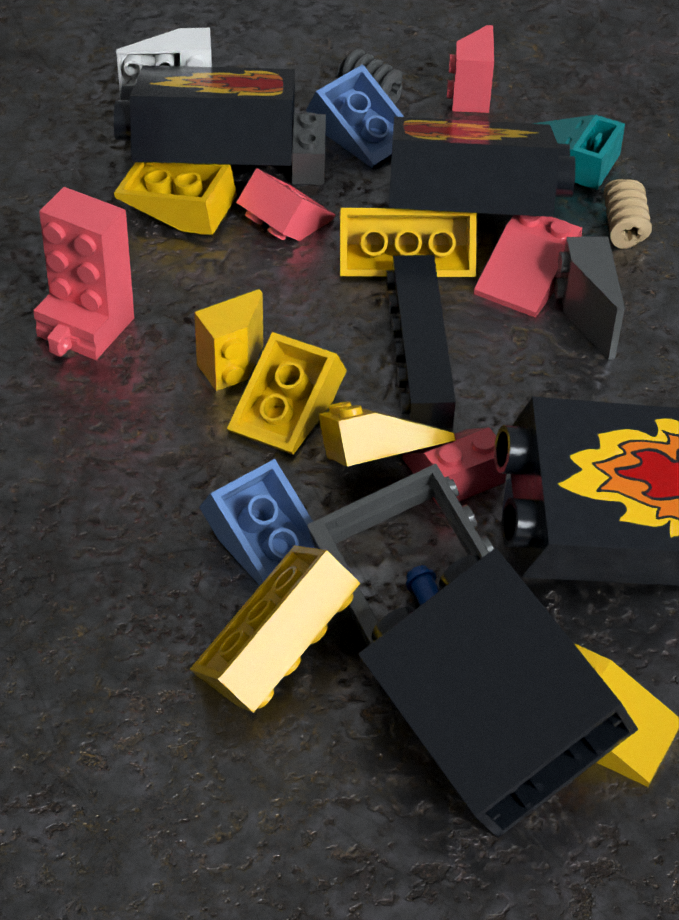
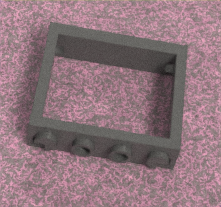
[307,464,494,646]

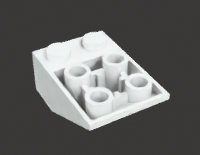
[116,28,212,100]

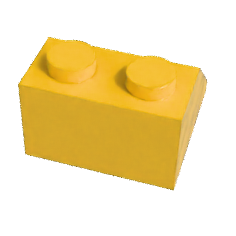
[194,289,263,391]

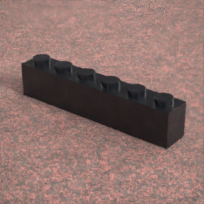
[386,255,456,428]

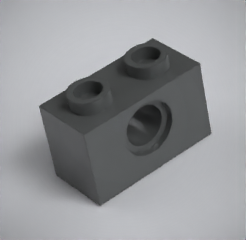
[292,112,326,185]

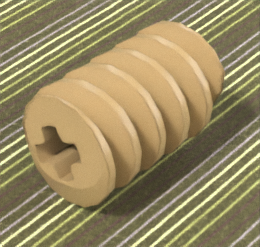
[604,179,652,249]

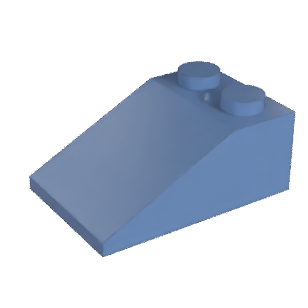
[306,64,404,168]
[199,459,314,586]

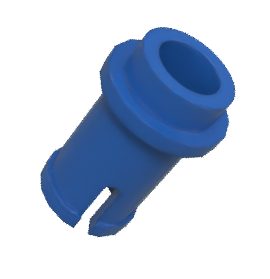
[406,565,440,606]

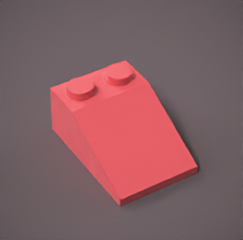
[474,215,583,318]

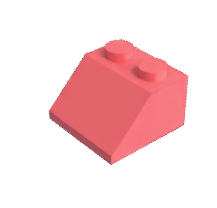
[446,25,494,113]
[236,168,336,241]
[402,427,506,509]

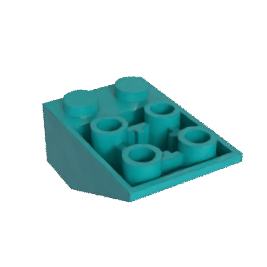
[533,115,625,190]

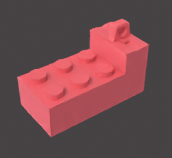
[33,187,135,360]

